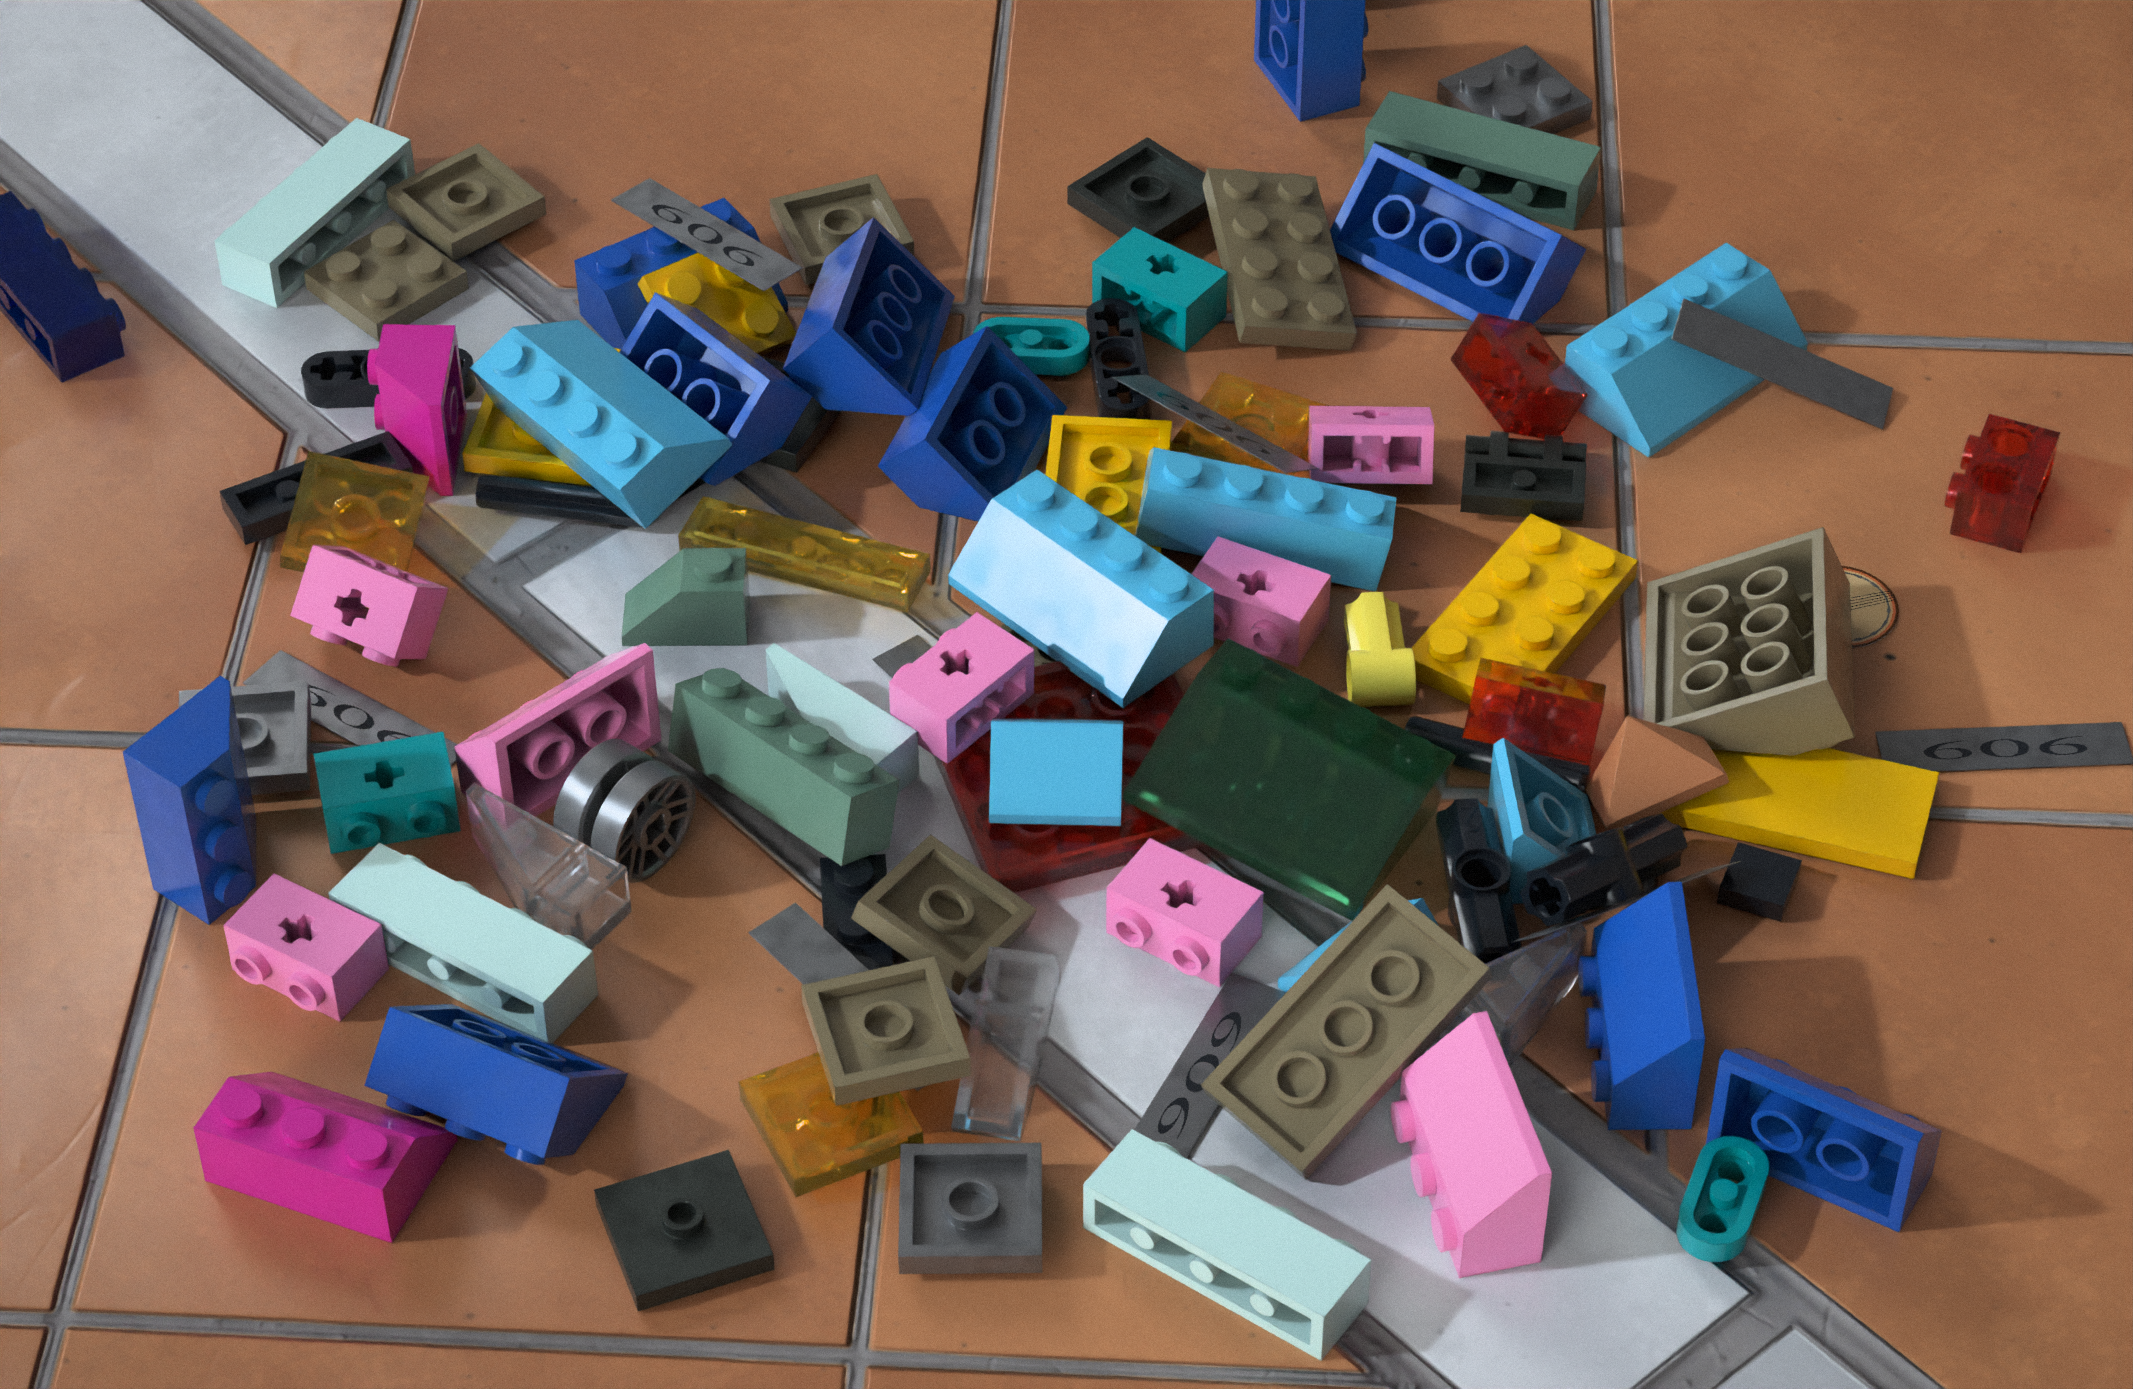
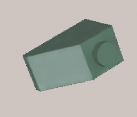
[621,548,750,646]

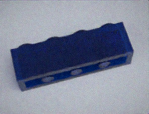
[0,191,126,383]

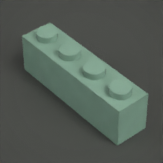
[1363,91,1601,230]
[668,668,900,866]

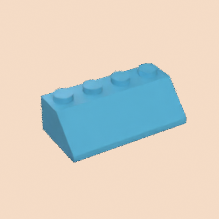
[1561,243,1808,458]
[470,320,732,529]
[1135,447,1396,592]
[948,470,1214,708]

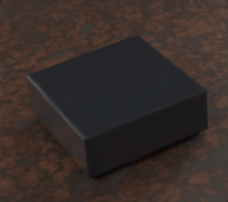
[1717,842,1802,921]

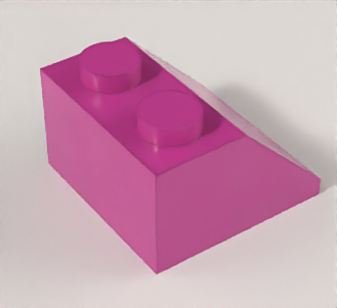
[367,324,467,496]

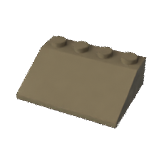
[1643,527,1855,756]

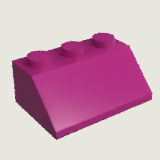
[193,1072,457,1243]

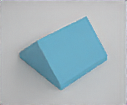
[989,718,1123,826]
[1487,738,1596,904]

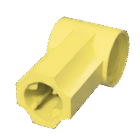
[1344,592,1416,707]

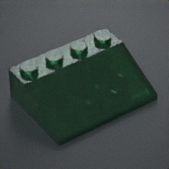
[1122,638,1456,921]

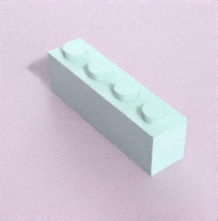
[214,118,415,308]
[328,843,598,1044]
[1083,1129,1371,1361]

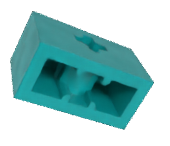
[1092,227,1228,352]
[313,732,461,854]

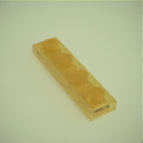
[678,496,931,612]

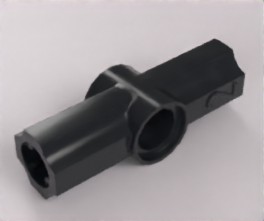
[1436,798,1524,985]
[1520,813,1688,927]

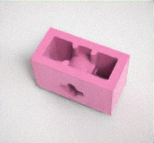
[1308,406,1434,484]
[1192,536,1331,667]
[290,545,448,667]
[889,612,1034,764]
[1106,838,1264,987]
[223,873,389,1022]

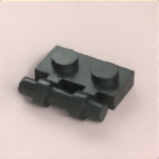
[1460,430,1587,521]

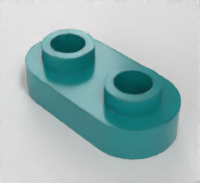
[973,317,1090,376]
[1676,1136,1769,1262]

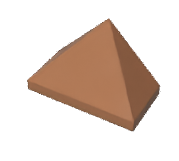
[1585,716,1729,831]

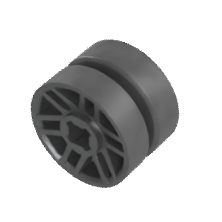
[553,739,696,883]

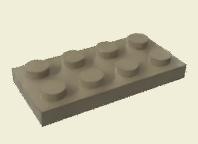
[1202,168,1357,351]
[1201,884,1493,1180]

